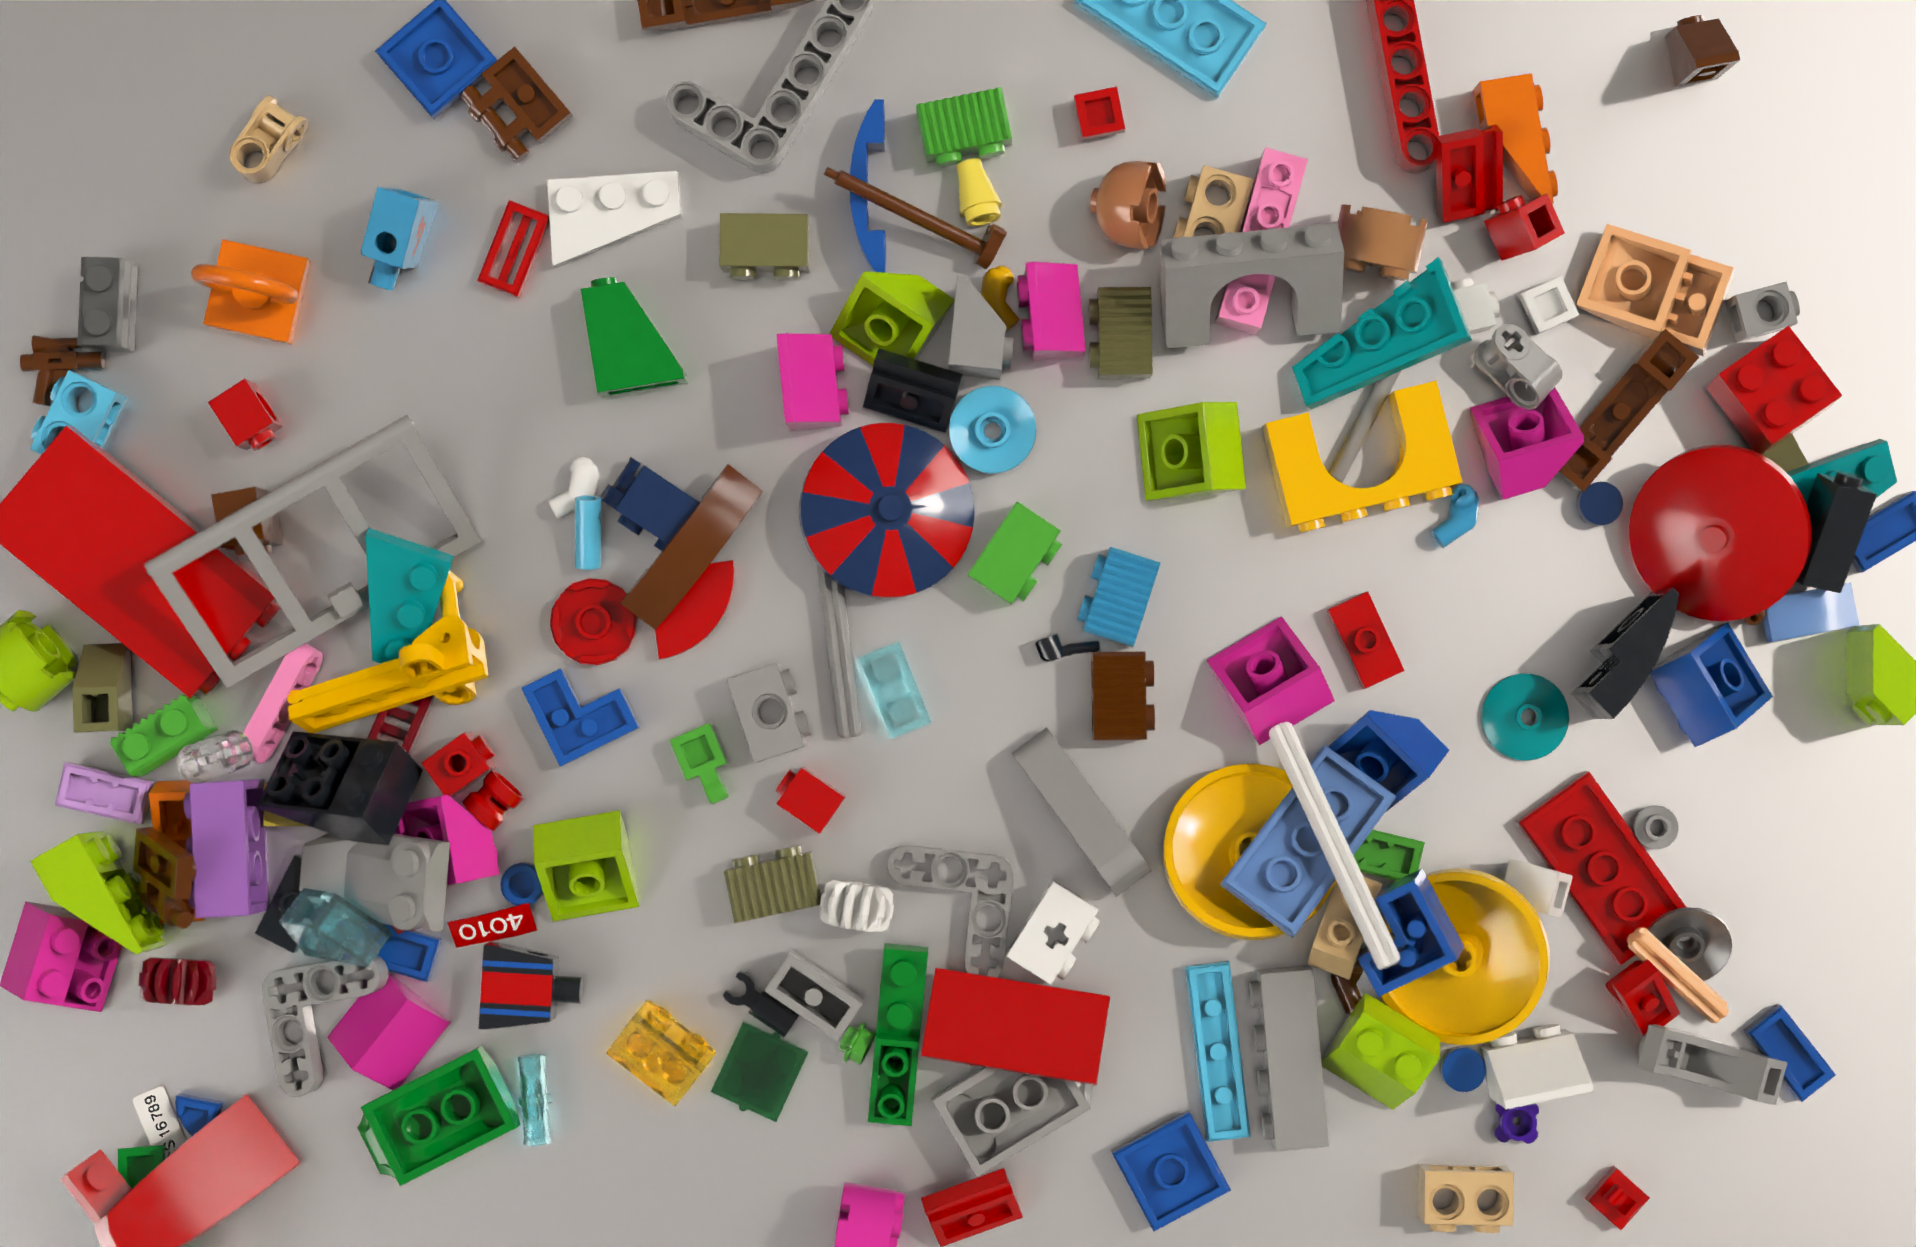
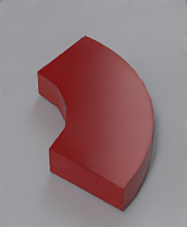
[655,560,735,660]

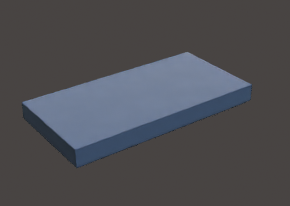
[1220,745,1397,939]

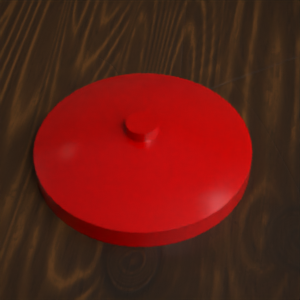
[1629,445,1811,621]

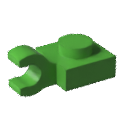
[669,723,729,804]

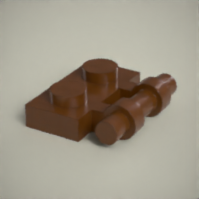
[460,46,573,163]
[133,827,196,928]

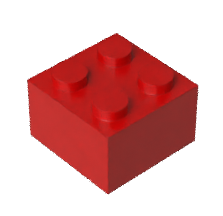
[1706,325,1843,455]

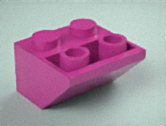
[1016,262,1086,362]
[0,901,122,1012]

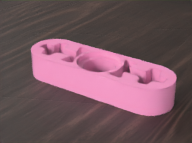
[238,643,323,764]

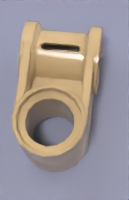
[230,95,308,183]

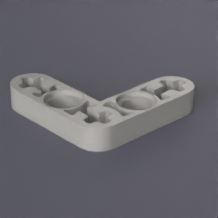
[887,845,1013,978]
[262,954,388,1097]

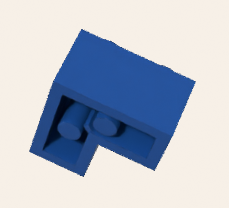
[1357,869,1465,997]

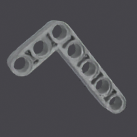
[666,0,872,173]

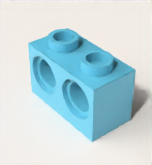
[30,370,127,455]

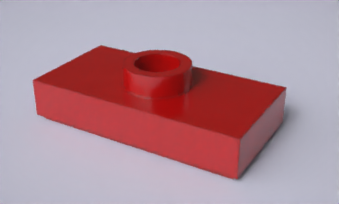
[1327,591,1405,689]

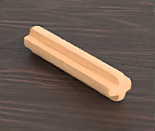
[1627,927,1729,1023]

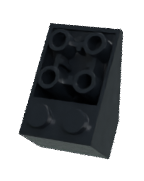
[257,731,423,845]

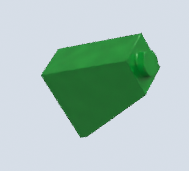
[581,277,688,397]

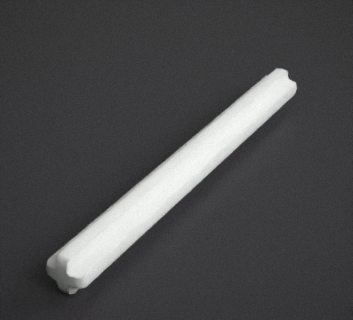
[1269,721,1400,969]

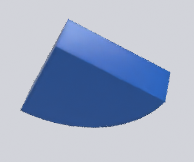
[175,1094,223,1137]

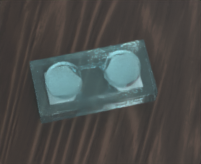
[859,642,932,739]

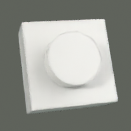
[1519,276,1579,335]

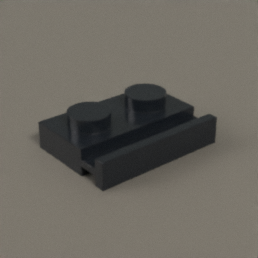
[863,348,963,433]

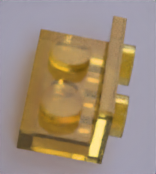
[606,1000,716,1107]

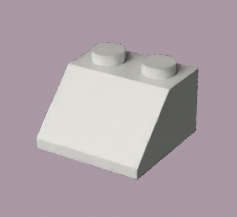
[1479,1024,1594,1109]

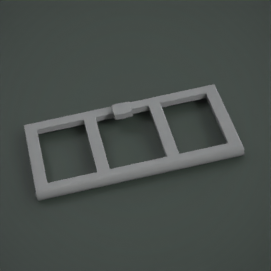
[144,415,482,688]

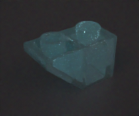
[279,888,392,967]

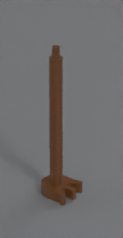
[824,167,1007,269]

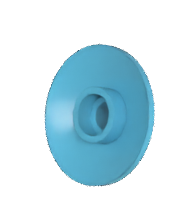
[949,386,1036,474]

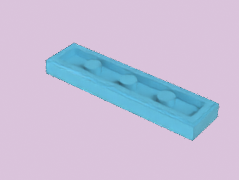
[1185,961,1251,1142]

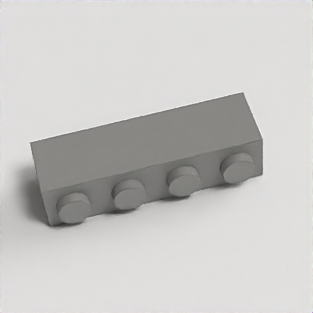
[1249,966,1329,1151]

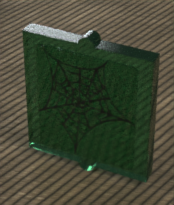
[711,1021,809,1122]

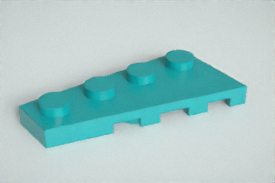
[1292,257,1472,410]

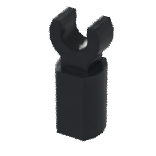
[723,971,799,1037]

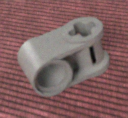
[1475,323,1562,410]

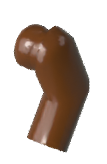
[1331,949,1364,1014]

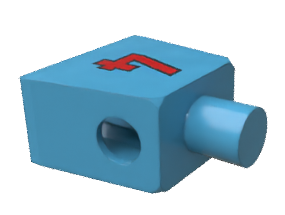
[361,187,439,291]

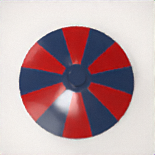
[799,423,975,599]

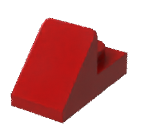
[1605,959,1680,1037]

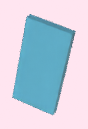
[1074,0,1267,98]

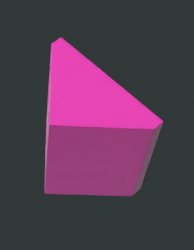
[327,972,451,1090]

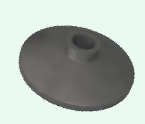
[1647,907,1732,981]

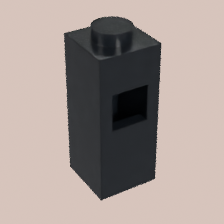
[1797,471,1877,594]

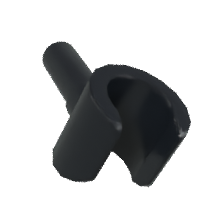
[1035,634,1100,662]

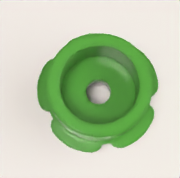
[839,1022,876,1065]

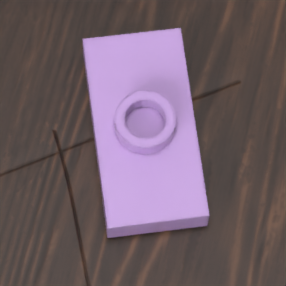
[55,762,154,824]

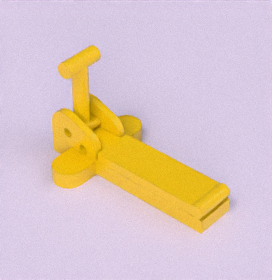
[287,570,489,733]

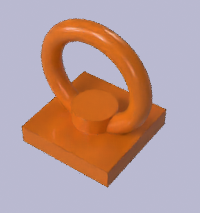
[191,239,311,345]

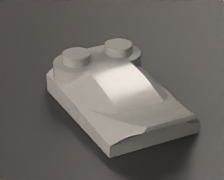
[299,833,450,932]
[931,1067,1094,1177]

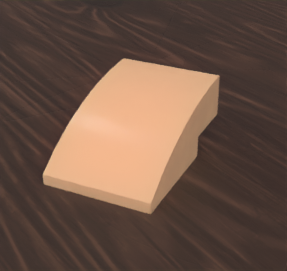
[1576,224,1734,357]

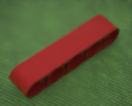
[1366,0,1439,173]

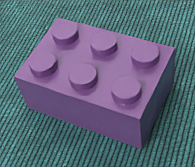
[184,779,270,918]

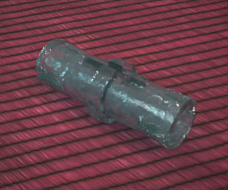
[517,1054,552,1146]

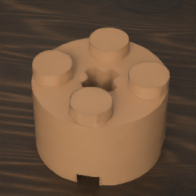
[1337,204,1428,281]

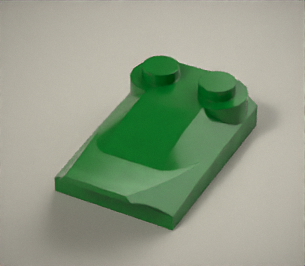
[357,1046,521,1186]

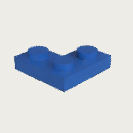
[521,668,640,767]

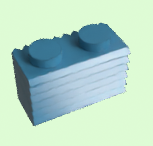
[1077,547,1160,647]

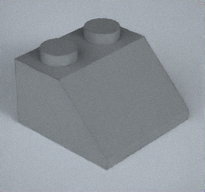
[948,276,1014,380]

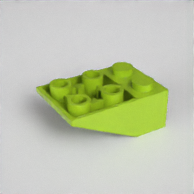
[30,831,166,955]

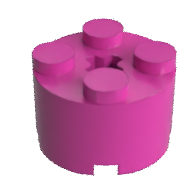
[834,1182,905,1247]

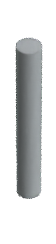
[1329,371,1401,483]

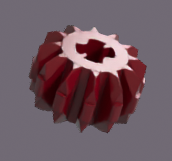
[138,957,217,1005]

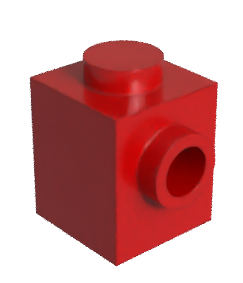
[1484,193,1565,261]
[421,732,496,798]

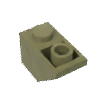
[72,643,133,732]

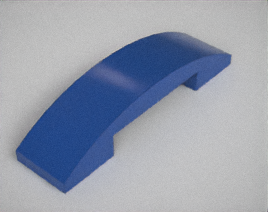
[850,99,886,273]

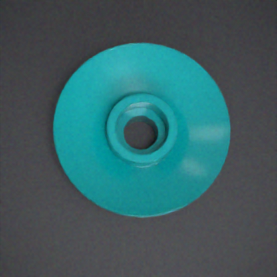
[1481,673,1569,761]

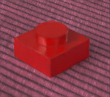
[1073,87,1125,141]

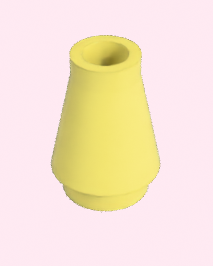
[956,158,1002,227]

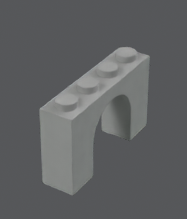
[1160,223,1344,348]

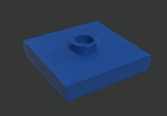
[375,0,497,119]
[1111,1110,1231,1232]

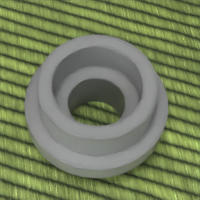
[1633,805,1678,849]

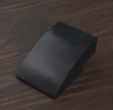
[1570,587,1679,719]

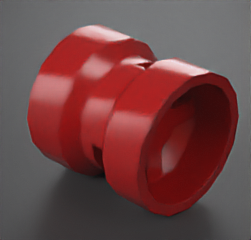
[462,769,525,831]

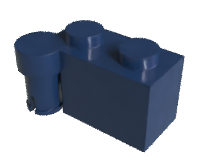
[600,457,700,551]

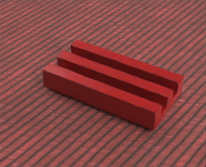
[477,200,550,298]

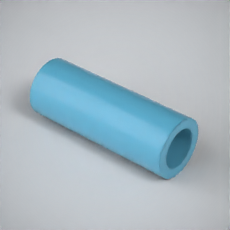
[575,495,601,570]

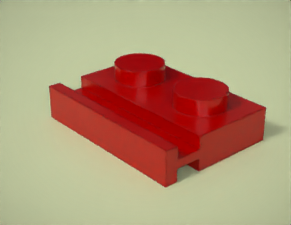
[1436,124,1503,223]
[921,1168,1023,1247]

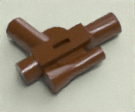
[20,335,105,406]

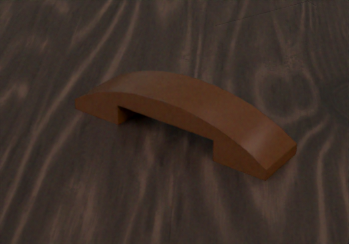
[637,0,815,30]
[1559,329,1699,492]
[620,464,763,630]

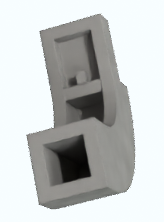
[1637,1024,1788,1105]

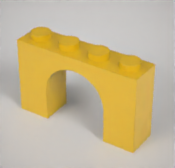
[1261,380,1463,533]

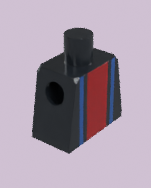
[478,941,583,1029]

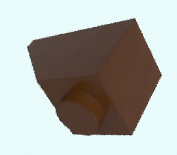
[1665,15,1740,87]

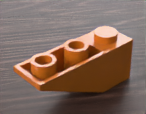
[1473,73,1558,204]

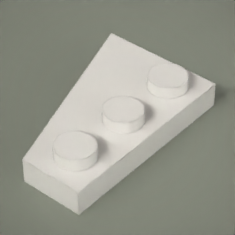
[547,171,682,268]

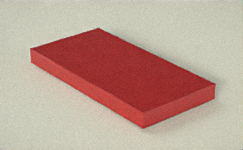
[1516,771,1687,965]
[921,968,1110,1086]

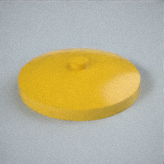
[1163,764,1336,940]
[1381,868,1550,1045]

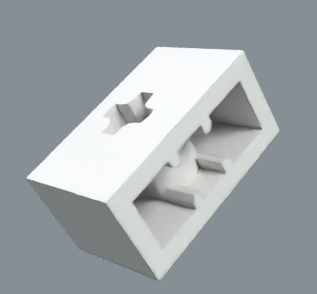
[1006,879,1100,985]

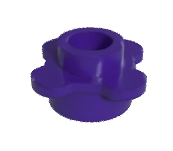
[1494,1103,1539,1144]

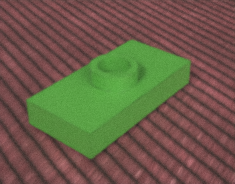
[1353,830,1425,881]

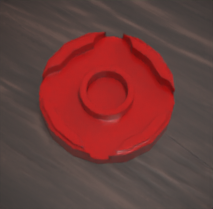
[550,578,638,665]

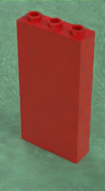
[0,426,280,698]

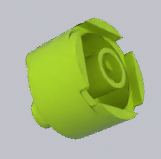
[0,610,78,712]

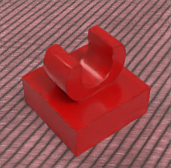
[1585,1166,1650,1230]

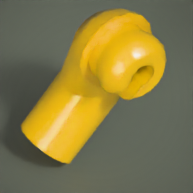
[981,265,1020,332]

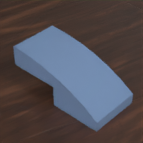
[1763,582,1860,643]

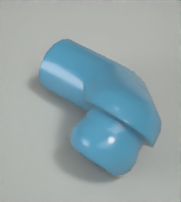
[1431,484,1479,548]

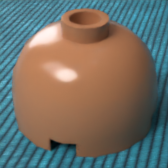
[1090,161,1166,249]

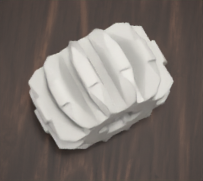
[819,879,894,932]

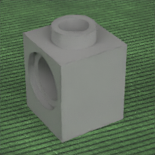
[1725,281,1800,342]

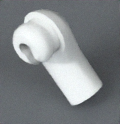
[548,457,599,519]

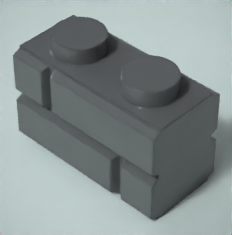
[77,257,138,352]

